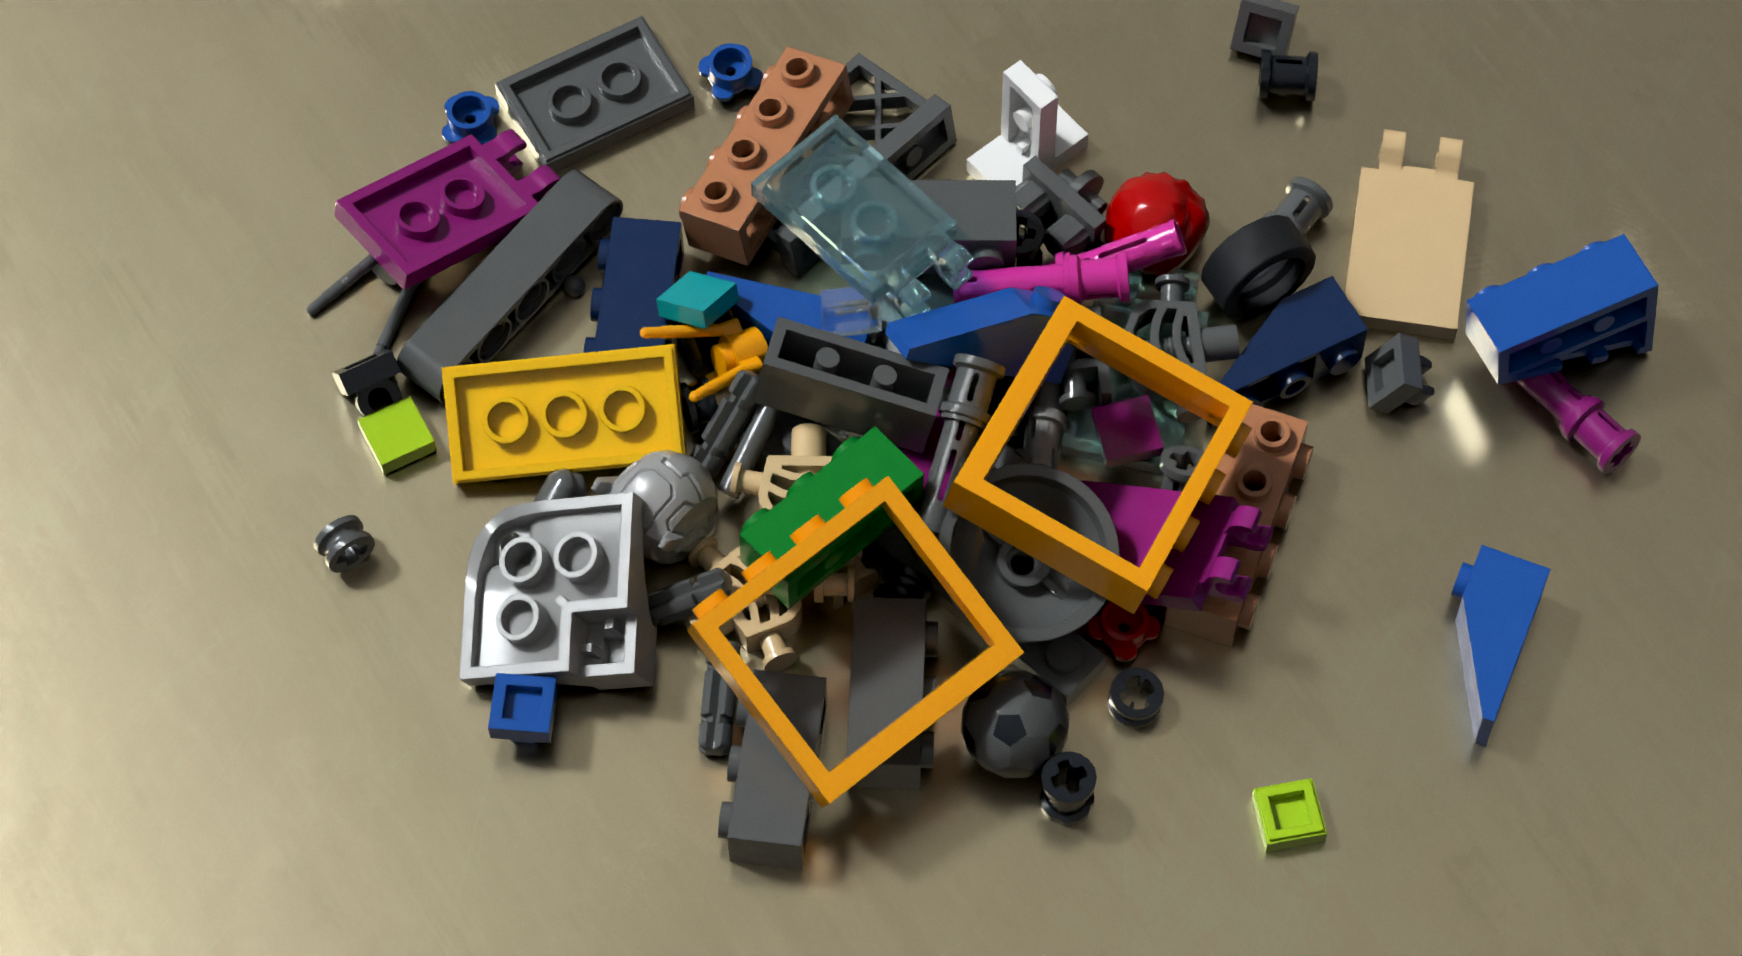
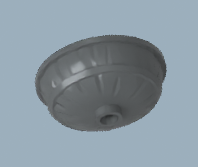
[938,464,1119,643]

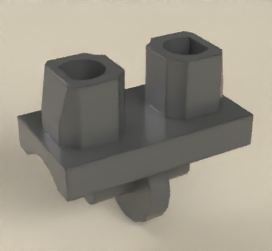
[1016,156,1108,257]

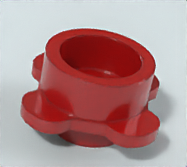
[1088,601,1160,662]

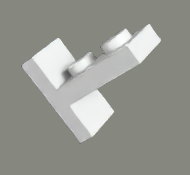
[966,60,1088,187]

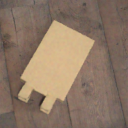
[1344,129,1474,340]

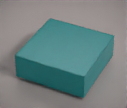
[656,271,739,329]

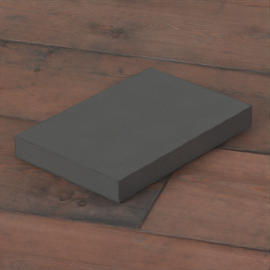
[495,15,695,172]

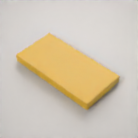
[441,344,687,484]

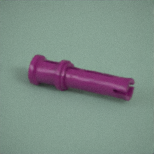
[1515,372,1641,474]

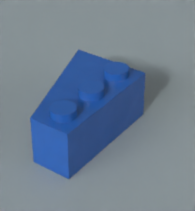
[1465,234,1659,385]

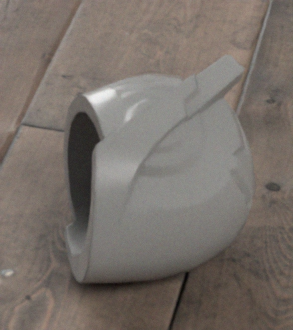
[590,450,718,564]

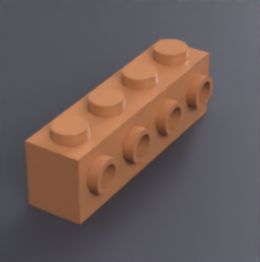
[679,46,854,266]
[1164,404,1314,647]

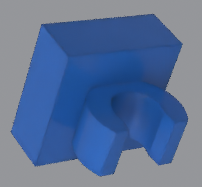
[488,673,558,744]

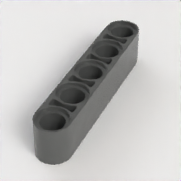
[397,170,623,403]

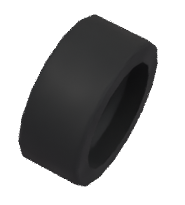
[1201,215,1316,320]

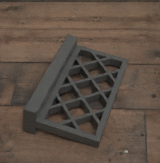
[764,53,957,278]

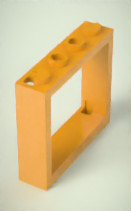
[943,296,1253,614]
[687,476,1024,808]

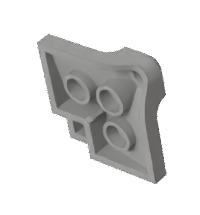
[459,492,657,690]

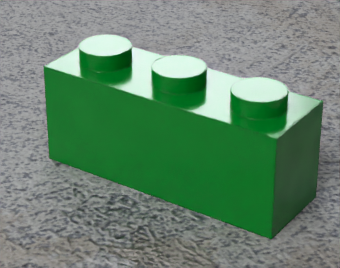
[739,426,924,609]

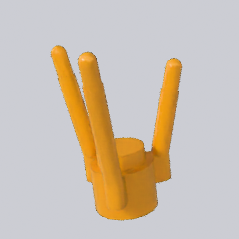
[640,318,768,402]

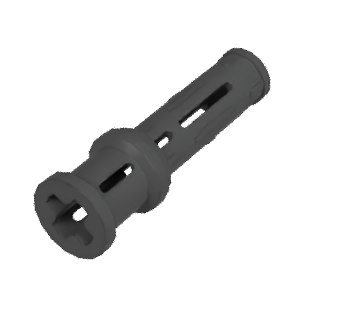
[918,353,1007,538]

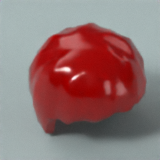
[1104,171,1210,277]

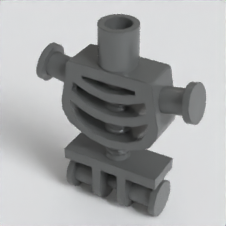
[1059,274,1240,423]

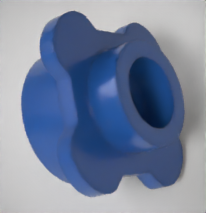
[698,43,763,102]
[442,91,500,145]

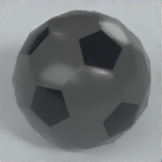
[961,670,1070,778]

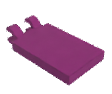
[334,129,561,290]
[1082,480,1274,611]

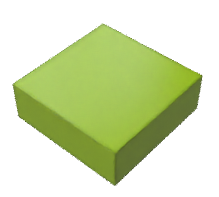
[358,396,437,475]
[1251,778,1327,853]

